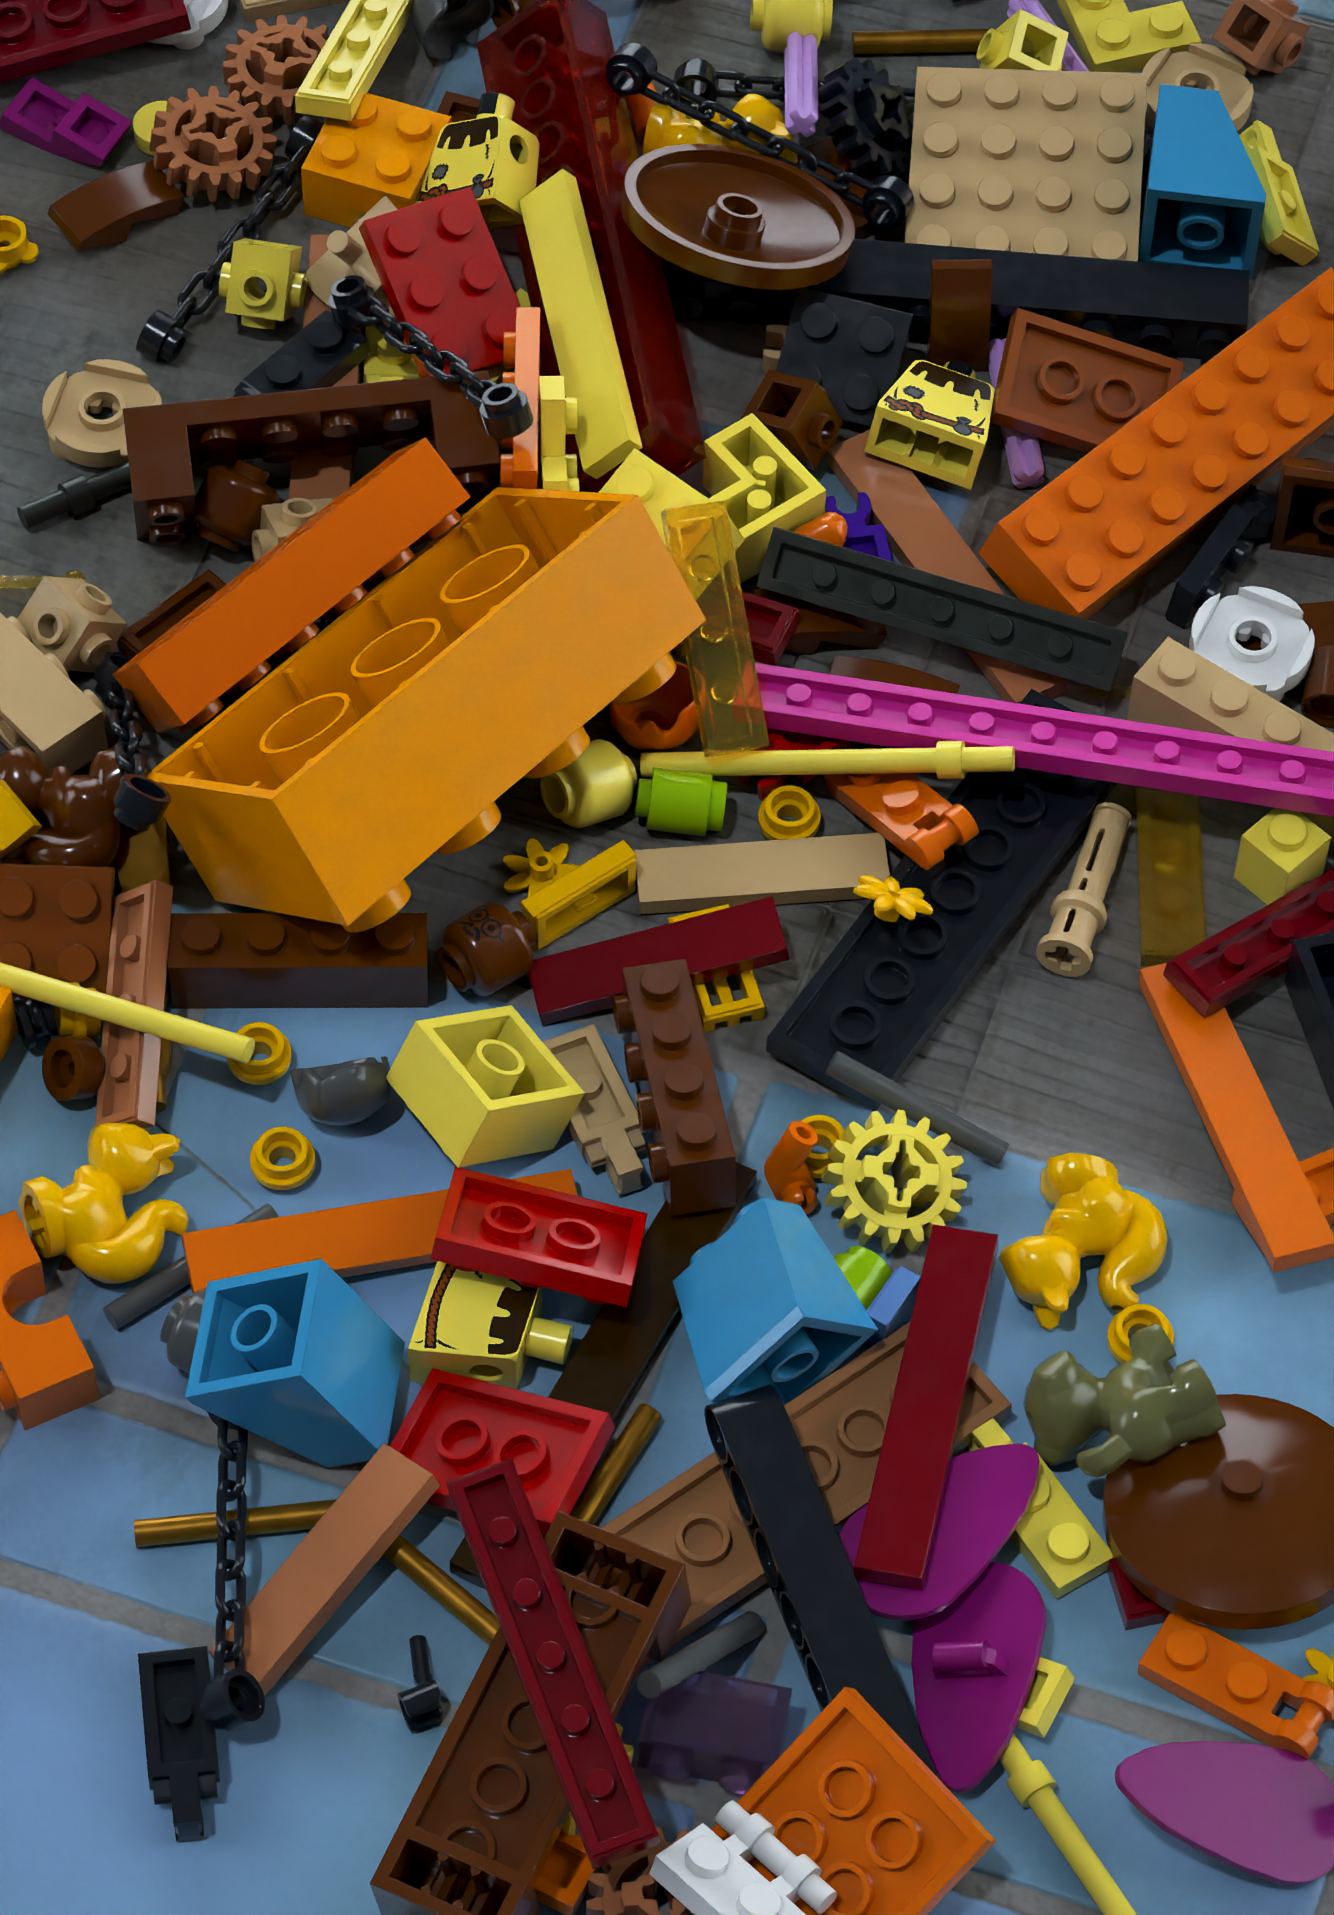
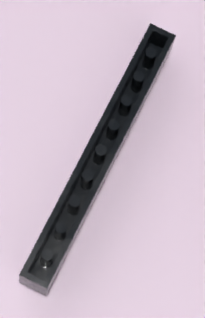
[657,239,1250,361]

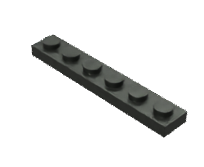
[756,527,1129,692]

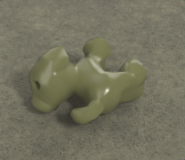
[1023,1324,1226,1478]

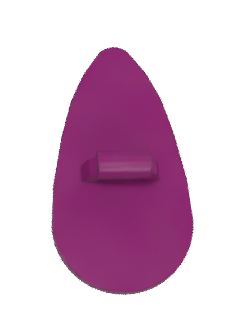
[838,1444,1039,1621]
[911,1562,1047,1793]
[1115,1741,1334,1886]

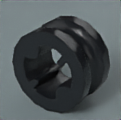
[12,994,59,1050]

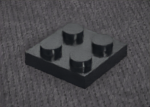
[776,287,915,428]

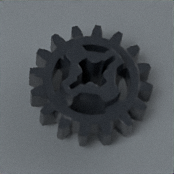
[818,57,914,182]

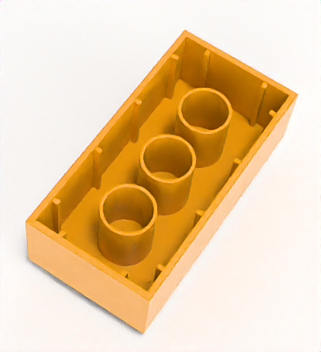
[145,487,706,932]

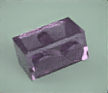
[637,1662,793,1794]

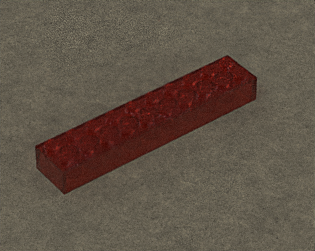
[476,0,706,493]

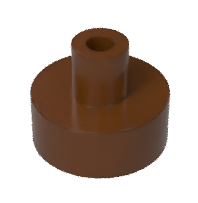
[42,1036,103,1101]

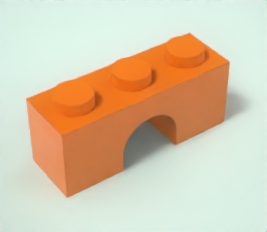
[0,1210,99,1431]

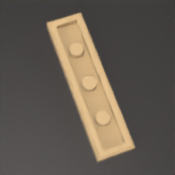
[634,833,890,915]

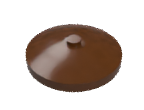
[619,144,855,290]
[1102,1394,1334,1630]

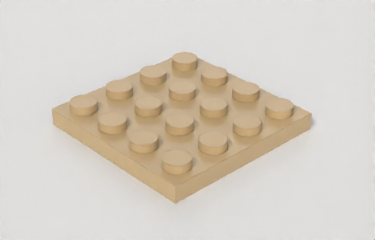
[905,67,1147,261]

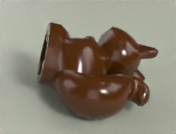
[0,746,125,867]

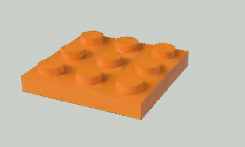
[711,1687,996,1915]

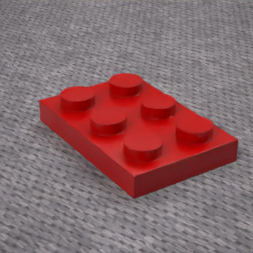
[359,187,520,378]
[430,1166,648,1307]
[390,1368,615,1535]

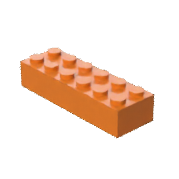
[112,437,470,733]

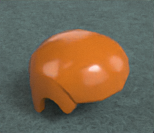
[610,661,704,751]

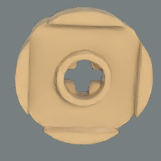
[1142,43,1254,131]
[42,359,162,468]

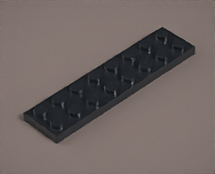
[766,689,1118,1111]

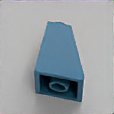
[1138,84,1266,280]
[672,1197,878,1405]
[185,1259,405,1468]

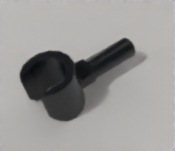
[397,1635,443,1732]

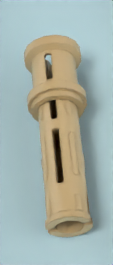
[1036,802,1132,977]

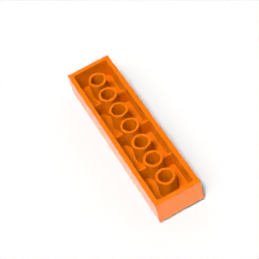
[978,267,1334,620]

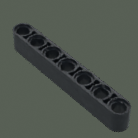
[704,1385,939,1779]

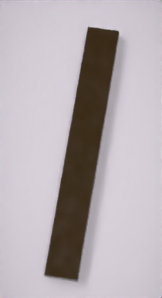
[450,1162,757,1589]

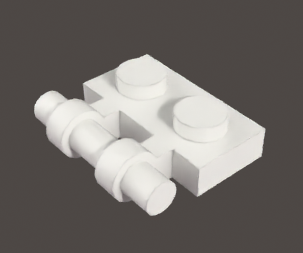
[649,1800,837,1915]

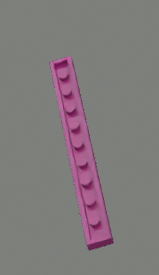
[731,661,1334,817]

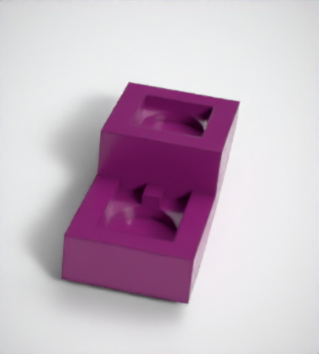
[0,77,132,166]

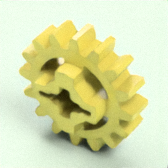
[821,1109,967,1253]

